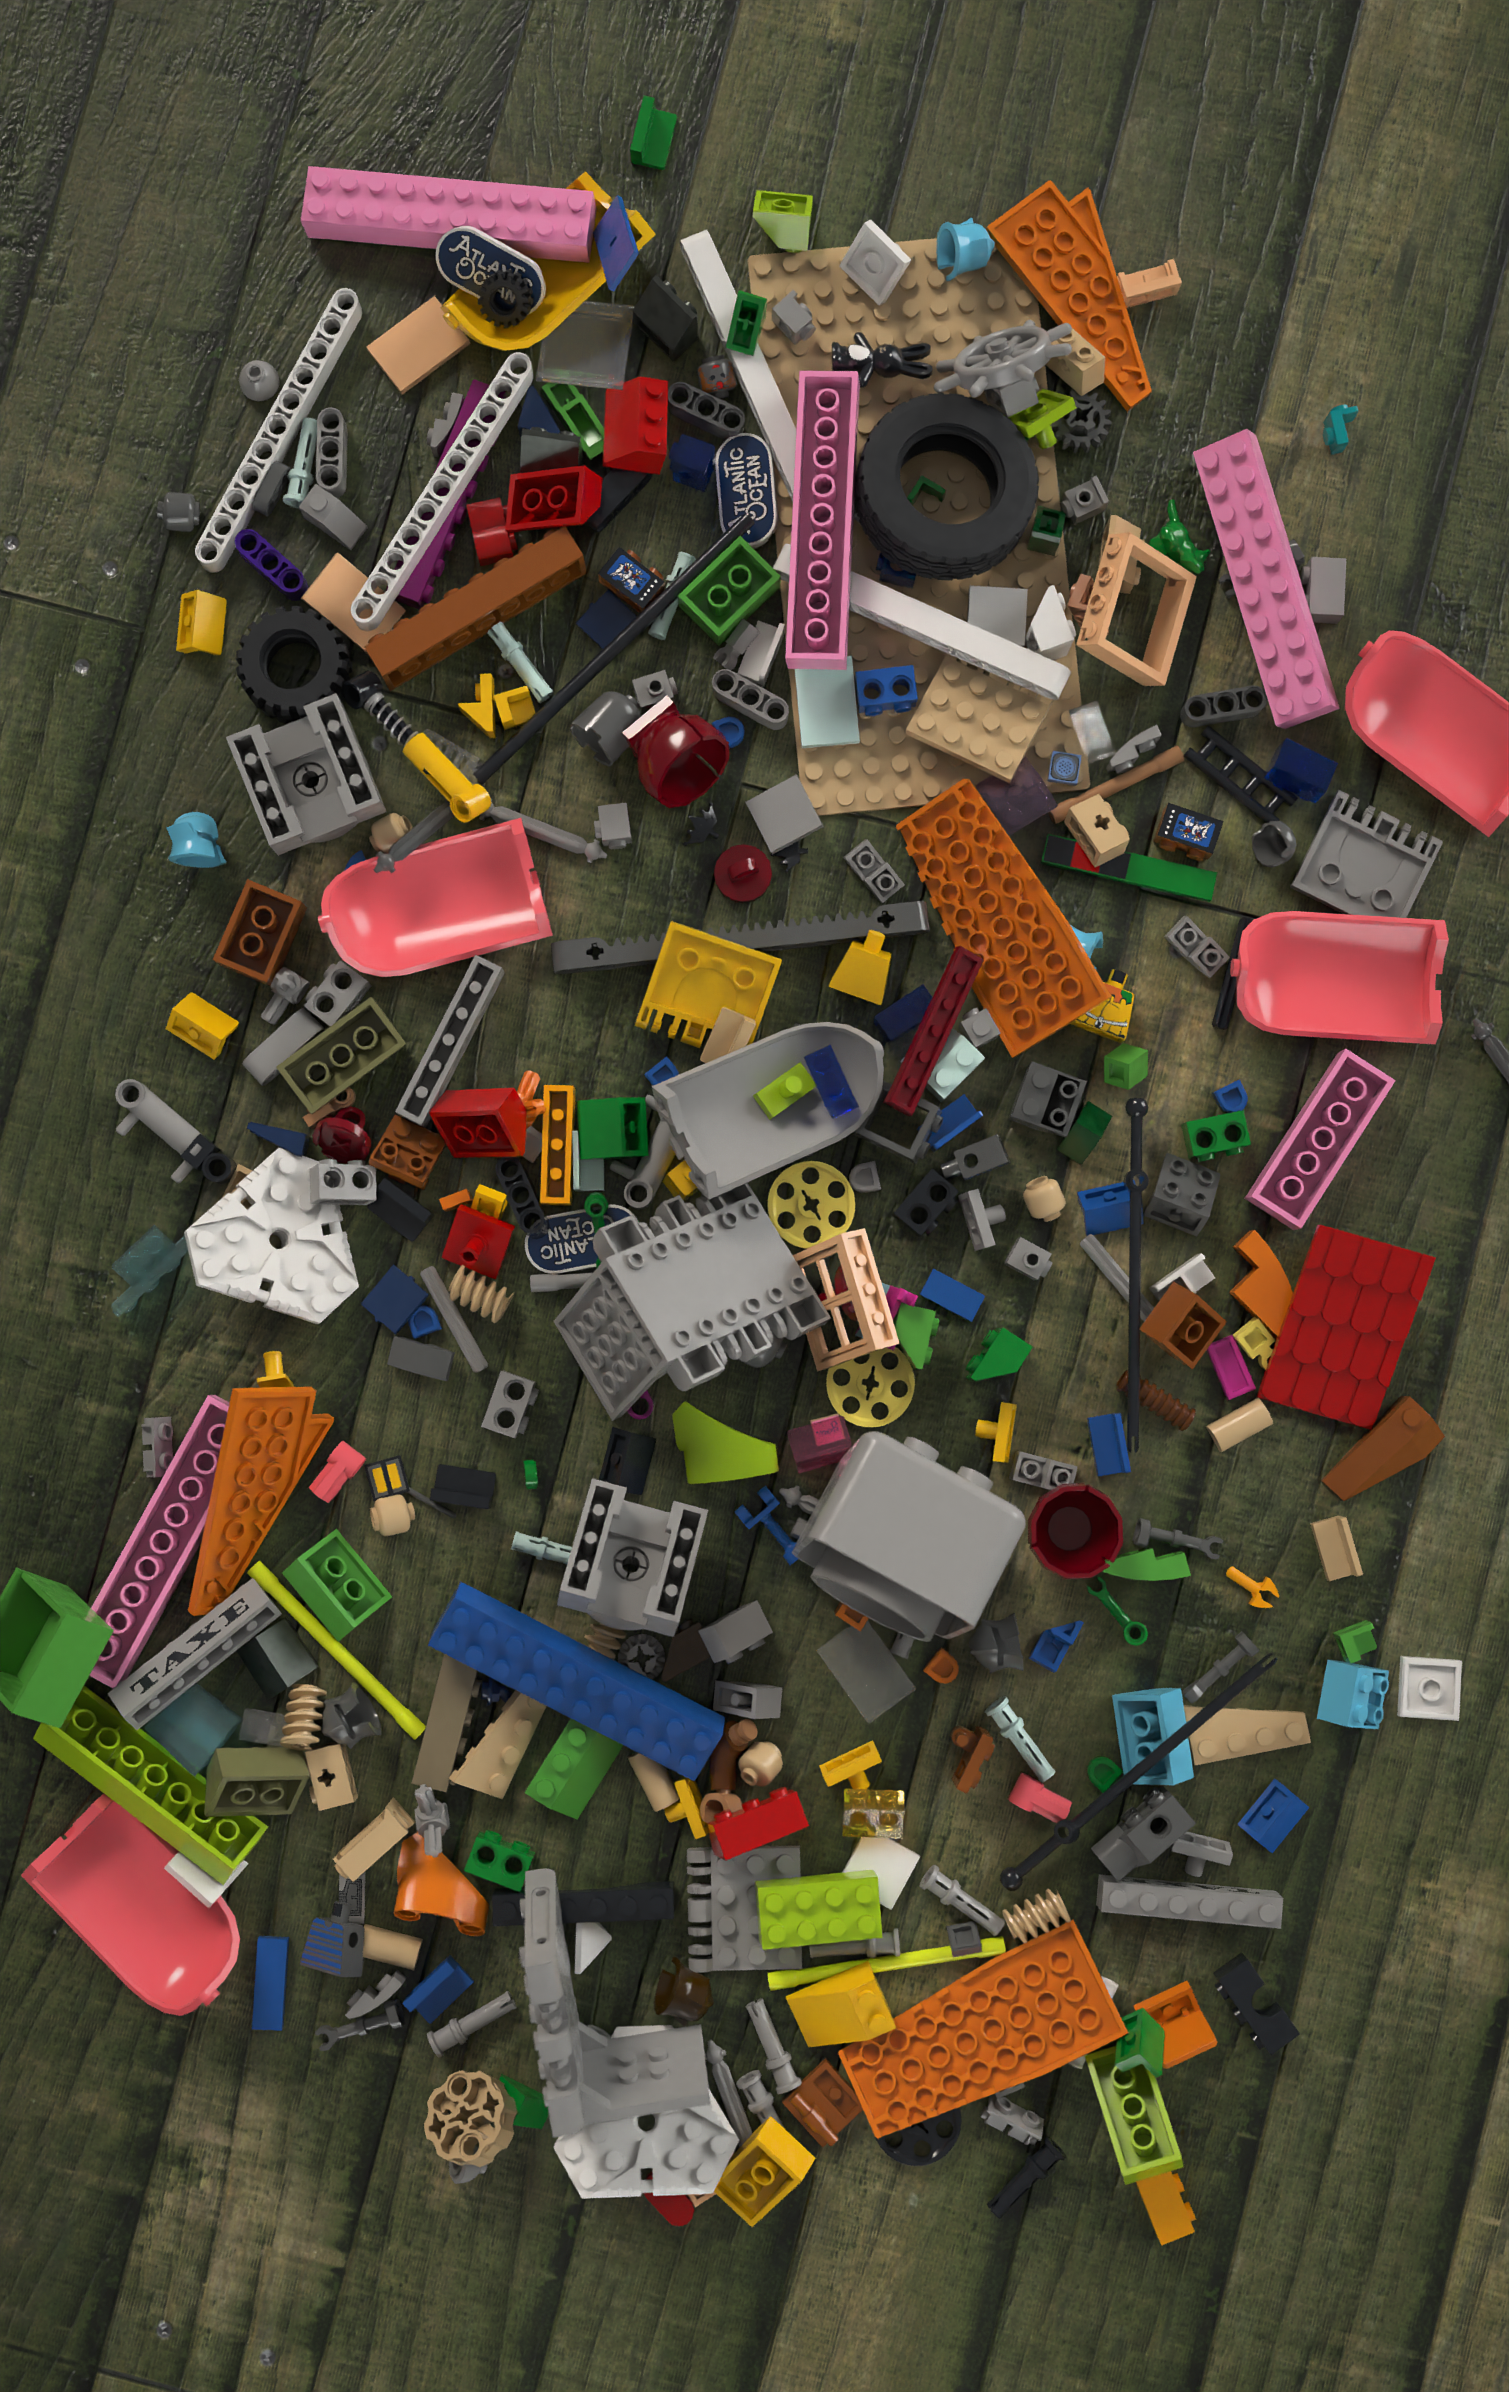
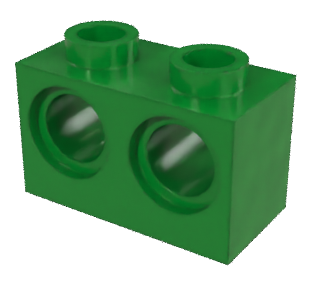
[1181,1110,1251,1162]
[464,1830,535,1892]

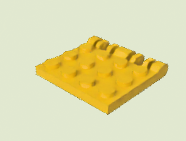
[634,921,782,1048]

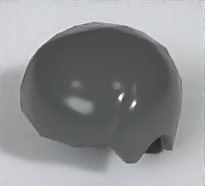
[1252,821,1296,868]

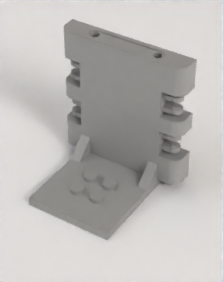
[554,1183,831,1421]
[519,1869,711,2138]

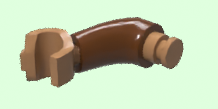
[700,1719,758,1823]

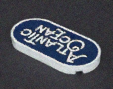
[436,226,546,314]
[715,433,778,548]
[525,1205,639,1274]

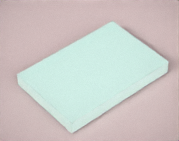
[794,656,860,748]

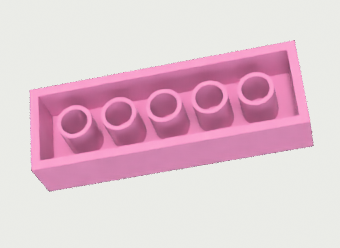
[1244,1049,1396,1230]

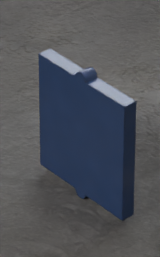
[575,589,637,649]
[361,1264,429,1335]

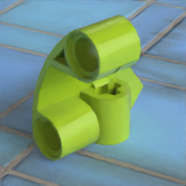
[672,1401,779,1484]

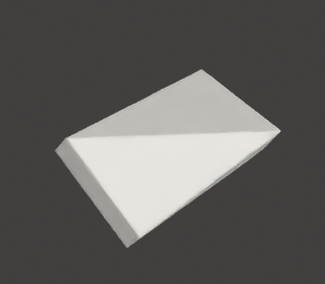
[575,1922,612,1974]

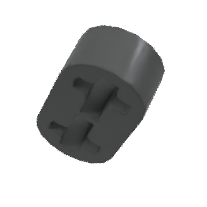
[253,461,291,517]

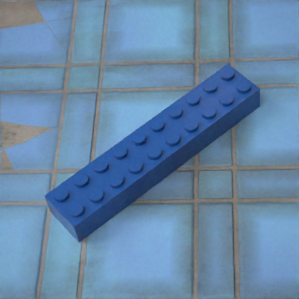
[428,1582,725,1781]

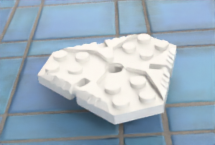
[184,1148,359,1324]
[553,2025,739,2199]

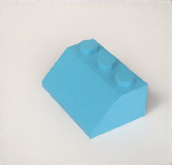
[1112,1688,1194,1785]

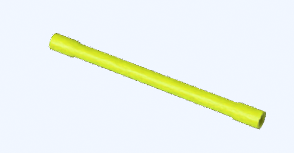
[247,1560,426,1741]
[767,1936,1006,1991]

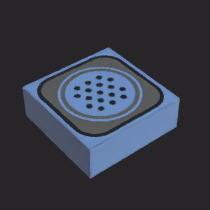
[1047,751,1082,786]

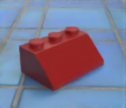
[603,376,668,475]
[505,465,603,533]
[428,1088,527,1158]
[707,1787,809,1861]

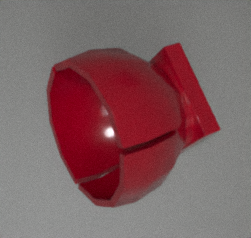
[622,695,729,808]
[1028,1483,1123,1579]

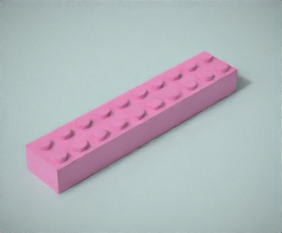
[301,166,597,263]
[785,371,860,670]
[1193,429,1340,729]
[89,1395,229,1689]

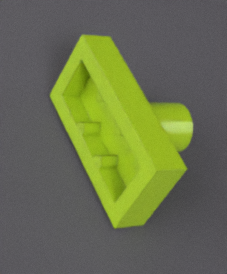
[753,1062,817,1120]

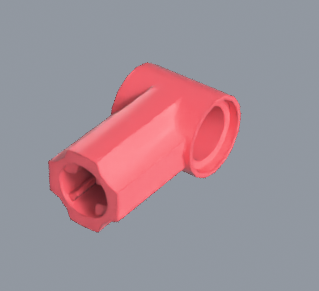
[309,1441,366,1503]
[1008,1772,1072,1823]

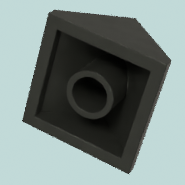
[236,1617,319,1700]

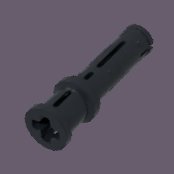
[987,2136,1067,2219]

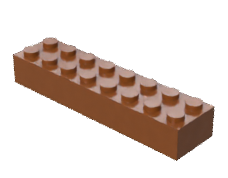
[364,526,587,691]

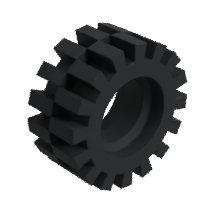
[478,269,534,328]

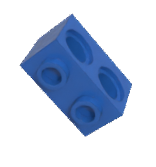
[854,665,918,716]

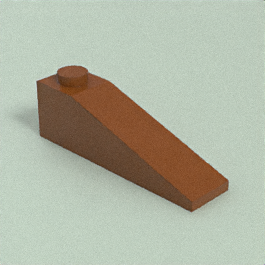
[1321,1396,1445,1501]

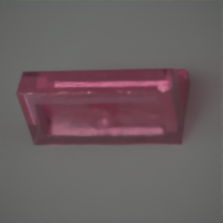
[787,1416,852,1474]

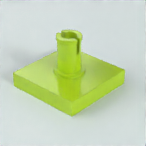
[1003,389,1076,449]

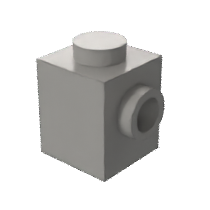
[632,670,678,715]
[594,803,632,849]
[958,1008,1001,1049]
[1004,1237,1053,1281]

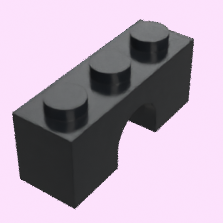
[1213,1952,1300,2055]

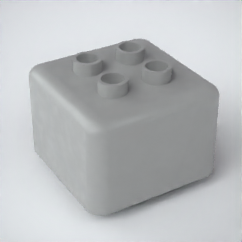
[791,1432,1026,1642]

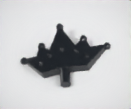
[683,802,719,846]
[771,841,808,873]

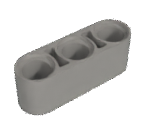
[316,407,348,498]
[712,669,789,730]
[242,1007,325,1086]

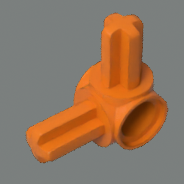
[517,1071,546,1129]

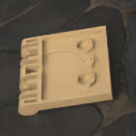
[906,653,1054,783]

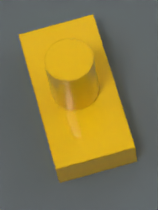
[975,1402,1017,1463]
[819,1740,882,1793]
[664,1775,709,1839]

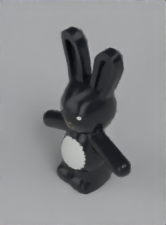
[832,332,933,388]

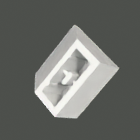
[1025,585,1076,660]

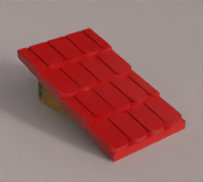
[1256,1225,1436,1430]

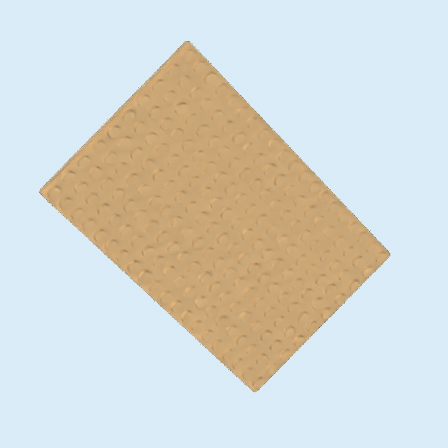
[748,238,1090,816]

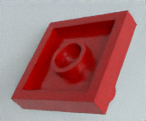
[441,1204,515,1280]

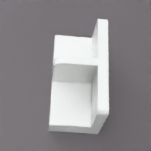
[1149,1253,1215,1302]

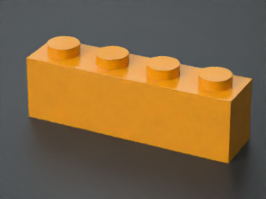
[540,1085,576,1206]
[1136,2171,1196,2246]

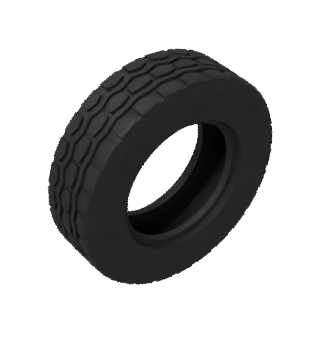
[854,393,1039,581]

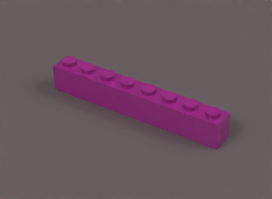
[386,379,507,610]

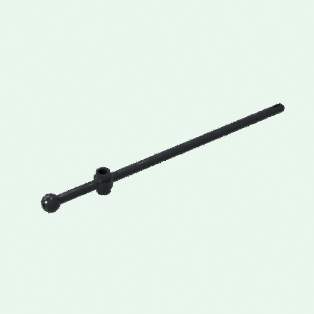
[1123,1098,1149,1453]
[1000,1653,1277,1891]

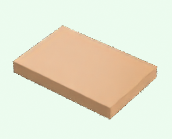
[366,296,470,395]
[301,553,406,654]

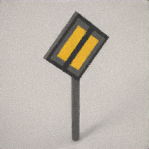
[364,1455,456,1519]

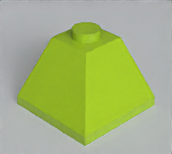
[752,190,813,253]

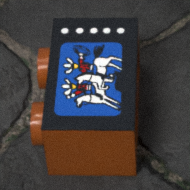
[598,547,665,614]
[1153,803,1224,861]

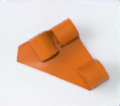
[394,1832,489,1936]

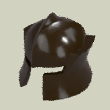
[653,1957,714,2027]

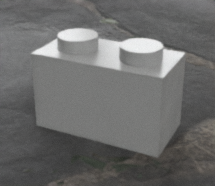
[1300,557,1346,624]
[698,1600,773,1664]

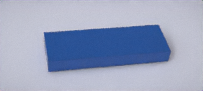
[252,1936,289,2031]

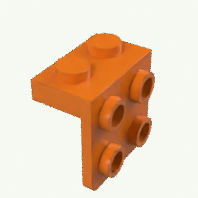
[1134,1981,1217,2069]

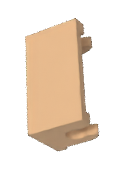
[1117,259,1182,308]

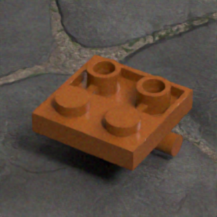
[368,1115,446,1190]
[950,1725,995,1794]
[782,2058,863,2148]

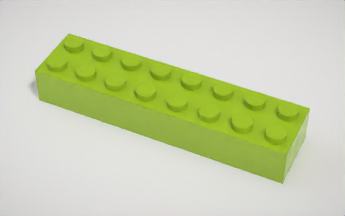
[33,1685,268,1885]

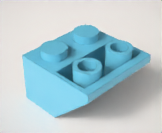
[1317,1660,1389,1729]

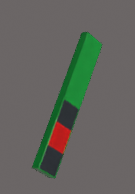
[1040,834,1218,902]

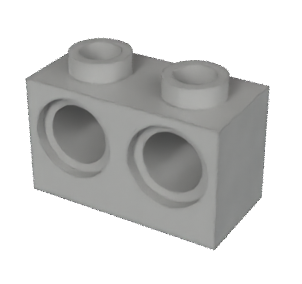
[304,960,372,1026]
[309,1159,377,1205]
[481,1370,539,1438]

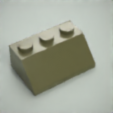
[205,1747,310,1817]

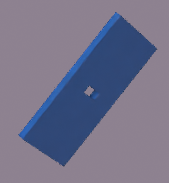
[593,195,639,292]

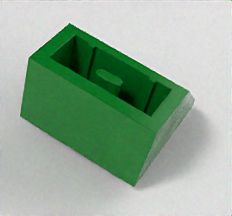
[577,1097,648,1160]
[965,1327,1033,1381]

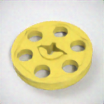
[767,1161,855,1249]
[826,1342,915,1427]

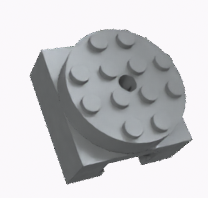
[226,693,387,855]
[557,1478,708,1637]

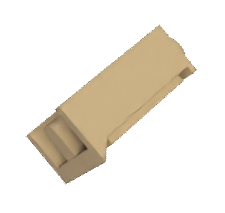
[333,1797,415,1882]

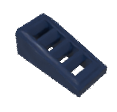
[247,1122,311,1157]

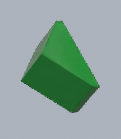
[725,290,767,356]
[499,2074,549,2129]

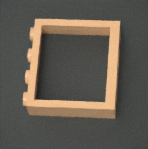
[1076,532,1197,686]

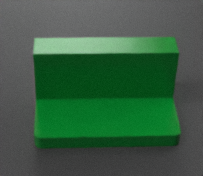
[630,96,677,170]
[1115,2008,1165,2078]

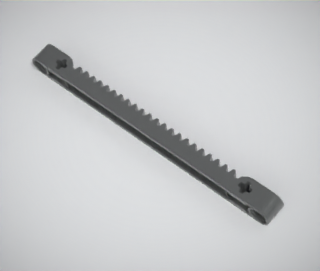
[551,901,930,974]

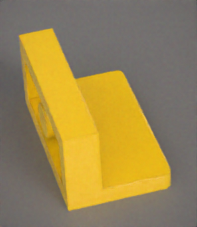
[176,590,227,656]
[166,992,239,1060]

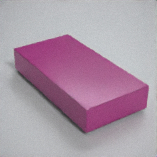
[1206,1335,1256,1400]

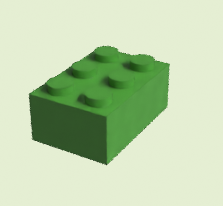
[678,536,781,646]

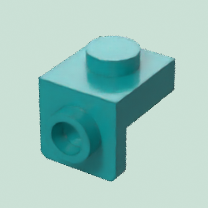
[1323,405,1359,455]

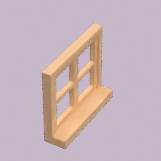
[792,1228,900,1371]

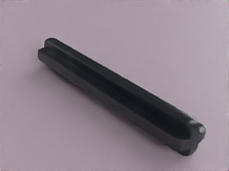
[1212,917,1253,1030]

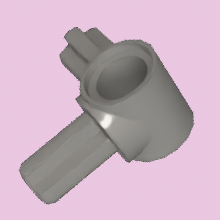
[261,967,310,1025]
[414,1784,450,1858]

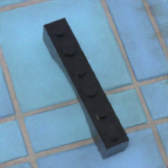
[492,1881,675,1926]

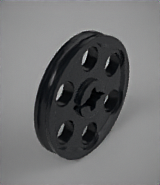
[874,2107,961,2166]

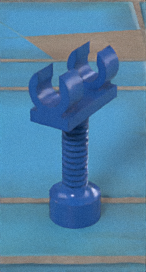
[734,1485,798,1565]

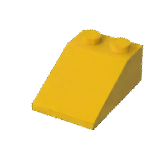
[786,1961,896,2048]
[714,2116,815,2227]

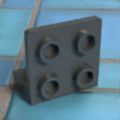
[1143,1153,1220,1237]

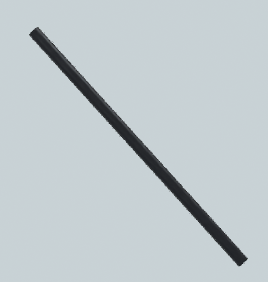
[473,513,755,785]

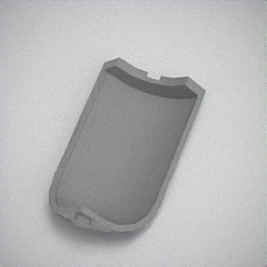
[652,1022,884,1199]

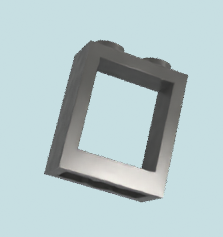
[852,1081,943,1164]

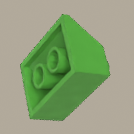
[282,1529,392,1642]
[525,1718,623,1820]

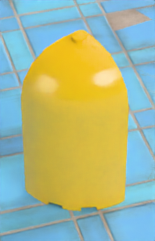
[440,171,656,351]

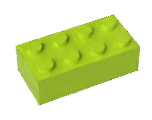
[755,1870,883,1950]
[1085,2046,1184,2185]

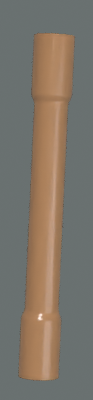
[1047,745,1184,824]

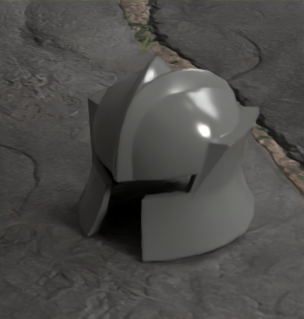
[969,1613,1024,1674]
[322,1682,382,1749]

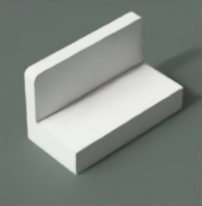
[737,621,785,686]

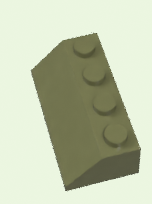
[276,997,407,1114]

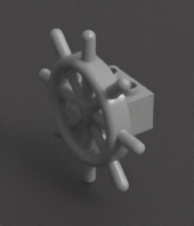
[934,320,1072,417]

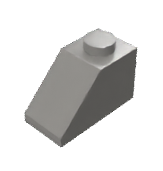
[299,484,368,550]
[713,1680,782,1719]

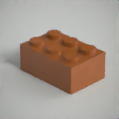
[213,879,307,986]

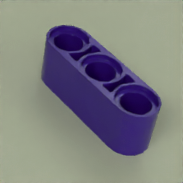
[235,529,309,601]

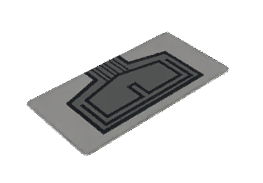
[339,1872,365,1924]

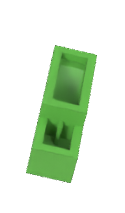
[541,371,604,460]
[1102,1547,1191,1581]

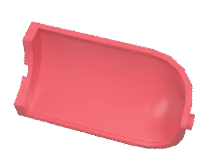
[1345,630,1509,837]
[318,818,553,977]
[1230,911,1449,1045]
[21,1793,240,2016]

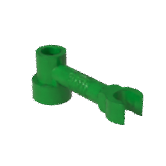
[584,1192,608,1268]
[1086,1577,1148,1646]

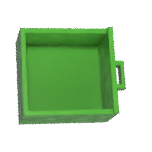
[0,1568,114,1728]

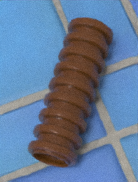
[1116,1370,1196,1431]

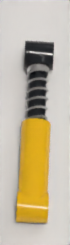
[342,671,491,823]

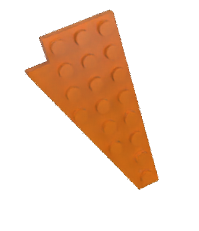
[986,180,1152,412]
[188,1387,334,1616]

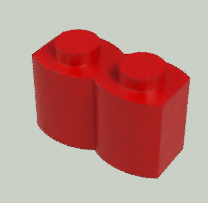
[466,497,518,566]

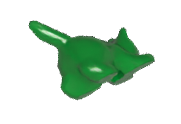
[1149,499,1210,573]

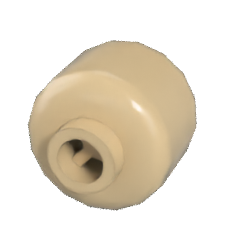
[369,813,413,854]
[1023,1176,1066,1222]
[370,1494,415,1536]
[738,1741,783,1786]

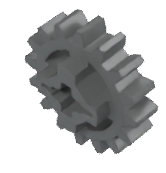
[1051,389,1112,453]

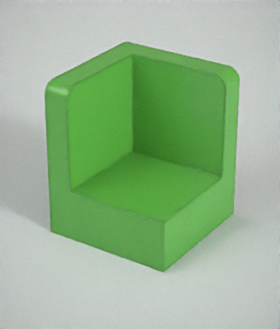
[1104,1043,1148,1090]
[1333,1620,1377,1664]

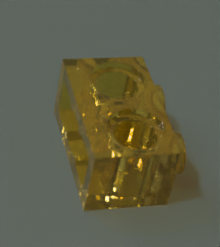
[842,1788,905,1839]

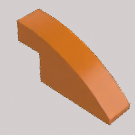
[1229,1230,1293,1340]

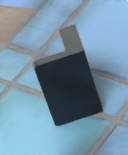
[367,1178,434,1242]
[599,1427,656,1495]
[430,1464,496,1509]

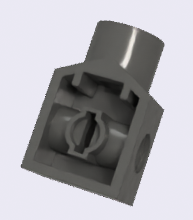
[1091,1786,1196,1881]

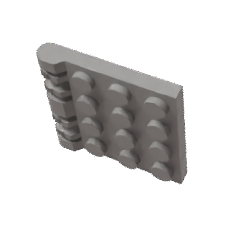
[1290,790,1443,918]
[687,1846,802,1973]

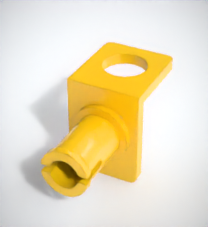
[257,1351,294,1388]

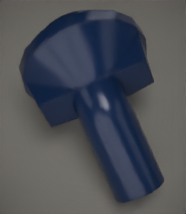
[481,1677,513,1706]

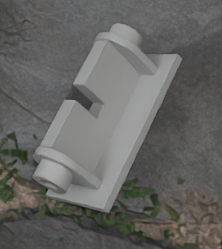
[141,1417,174,1477]
[980,2094,1044,2145]

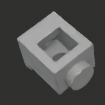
[772,290,816,345]
[1061,476,1109,525]

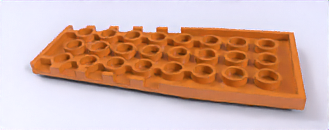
[896,779,1112,1058]
[838,1920,1128,2138]

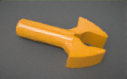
[1226,1567,1279,1608]

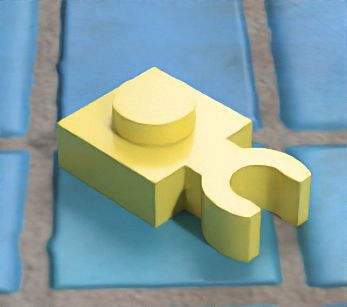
[1233,1316,1276,1370]

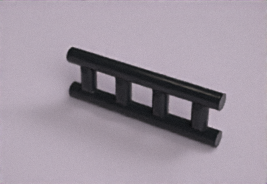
[1184,725,1298,823]

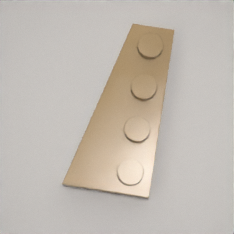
[449,1690,546,1799]
[1184,1705,1311,1766]

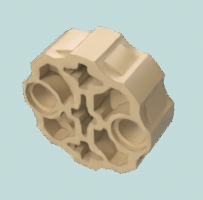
[424,2070,517,2167]

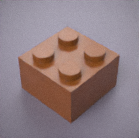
[1139,1281,1227,1369]

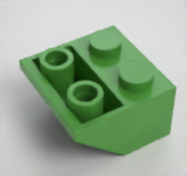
[893,1303,939,1370]

